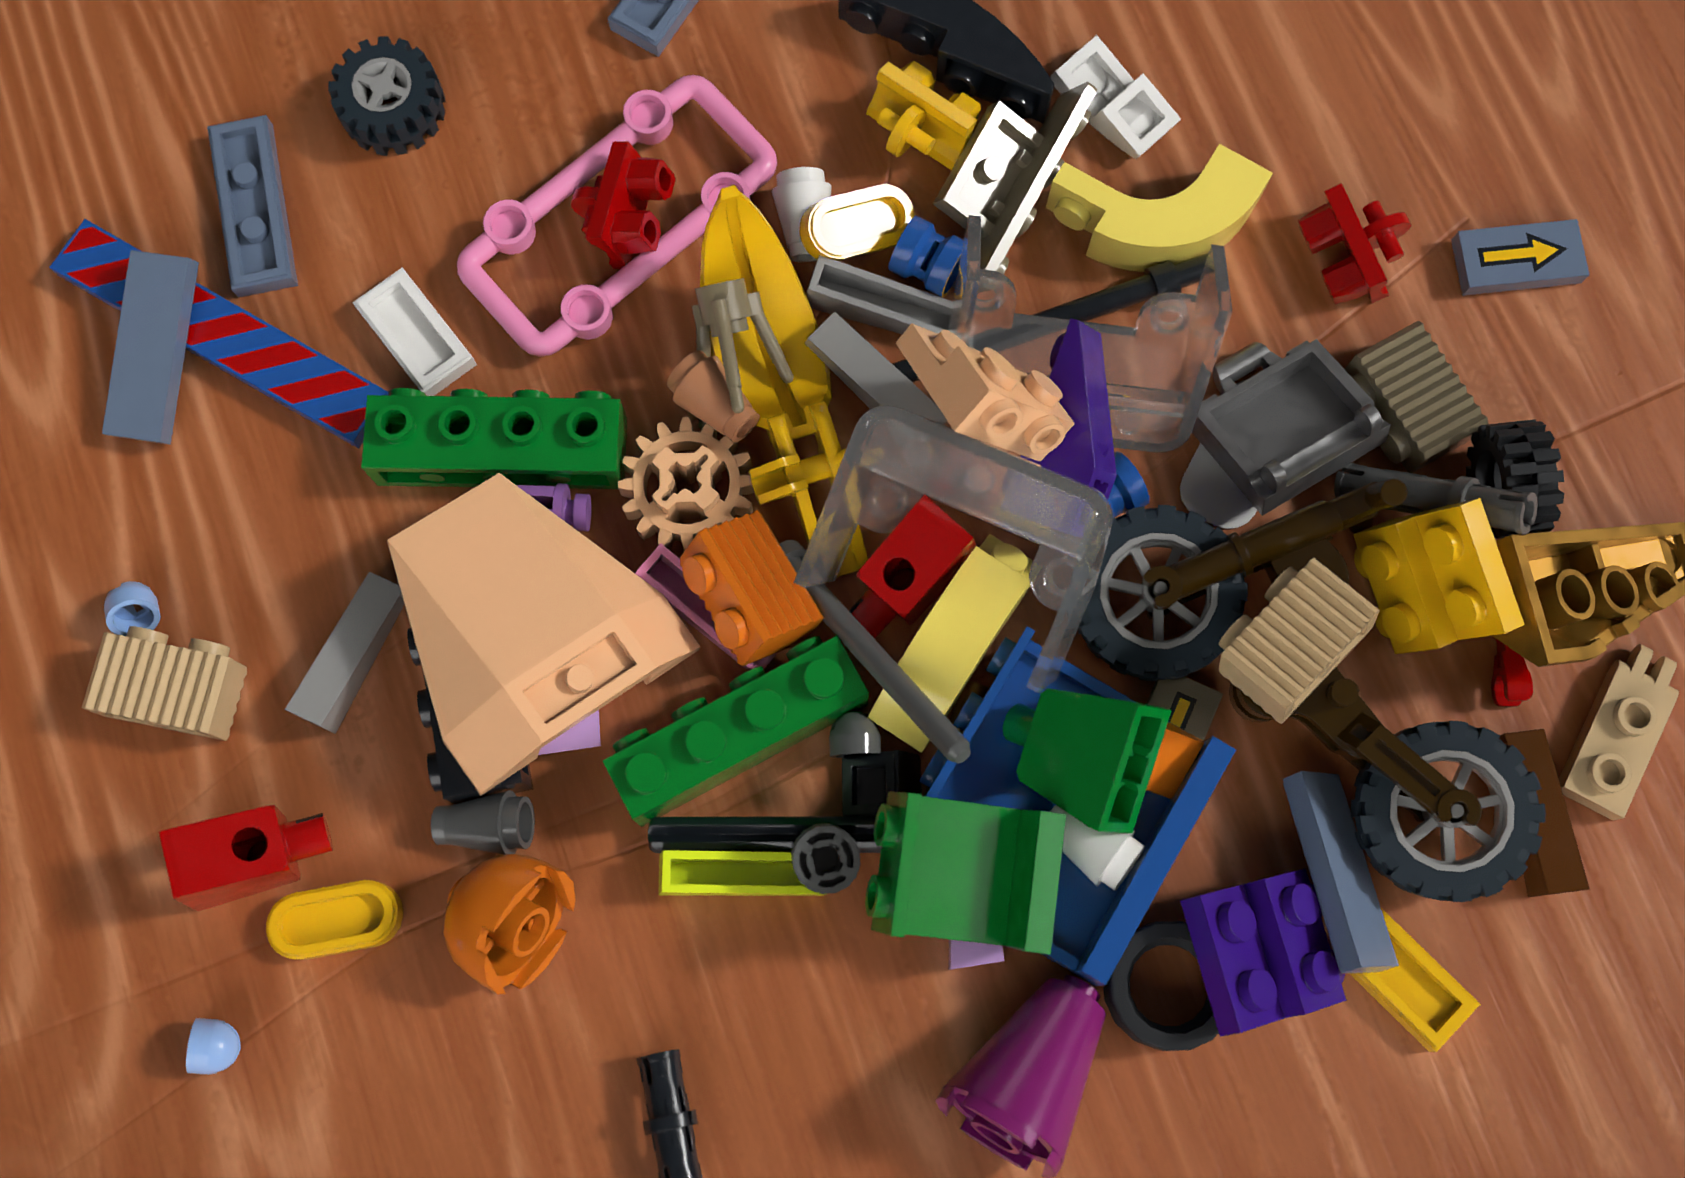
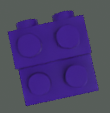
[1180,868,1347,1037]

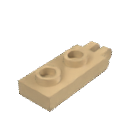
[1559,644,1679,821]

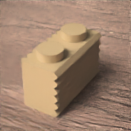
[1219,558,1380,724]
[82,626,247,741]

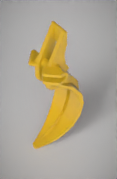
[700,185,881,582]

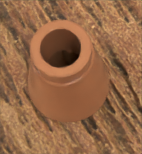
[667,350,760,443]

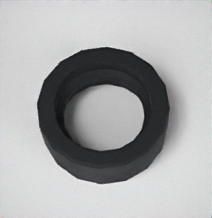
[1103,921,1219,1051]

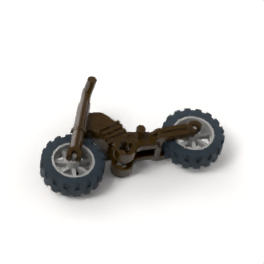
[1070,479,1546,902]

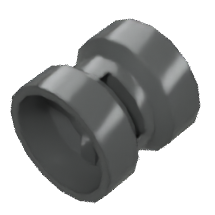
[791,823,860,894]

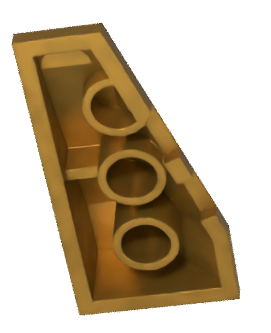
[1492,522,1685,667]

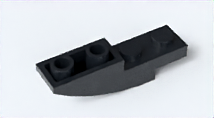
[838,0,1055,123]

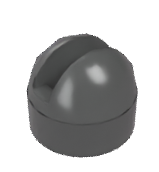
[829,711,881,758]

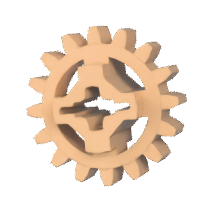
[618,417,754,550]

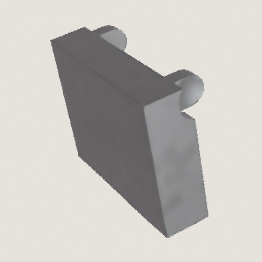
[1191,339,1391,516]

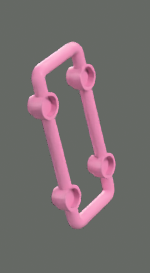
[457,75,777,357]

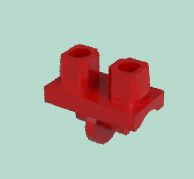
[571,141,676,269]
[1298,183,1411,305]

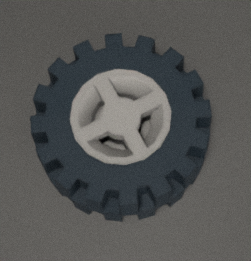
[328,36,446,156]

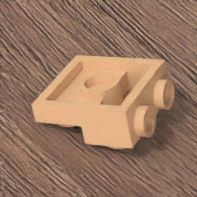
[896,323,1075,462]

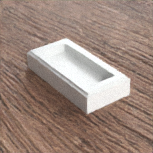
[352,267,477,396]

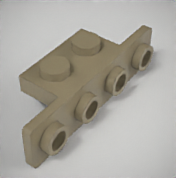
[933,82,1097,295]

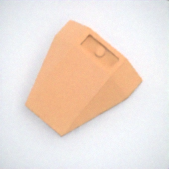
[387,473,700,796]

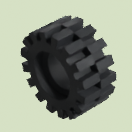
[1466,419,1564,539]

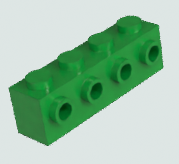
[361,388,627,489]
[602,636,869,827]

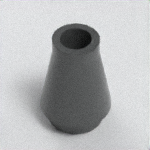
[431,790,535,855]

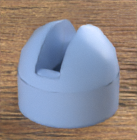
[104,581,161,636]
[186,1018,241,1075]

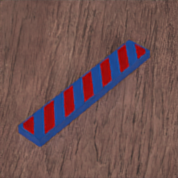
[49,219,388,449]

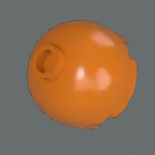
[443,854,576,994]

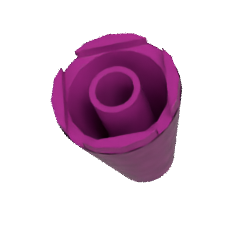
[935,975,1106,1178]

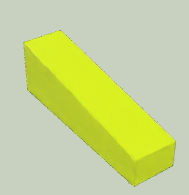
[658,850,826,896]

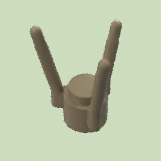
[692,278,794,430]

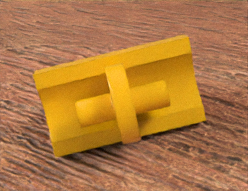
[866,60,981,170]

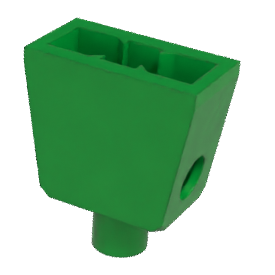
[1002,688,1172,833]

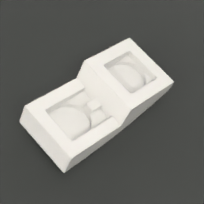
[1050,35,1181,160]

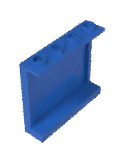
[919,626,1236,986]

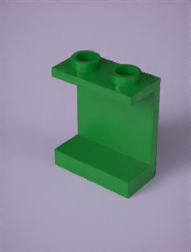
[865,792,1066,955]

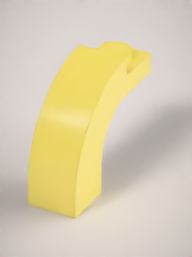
[1046,144,1273,272]
[867,534,1043,753]

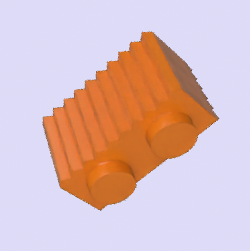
[680,510,824,666]

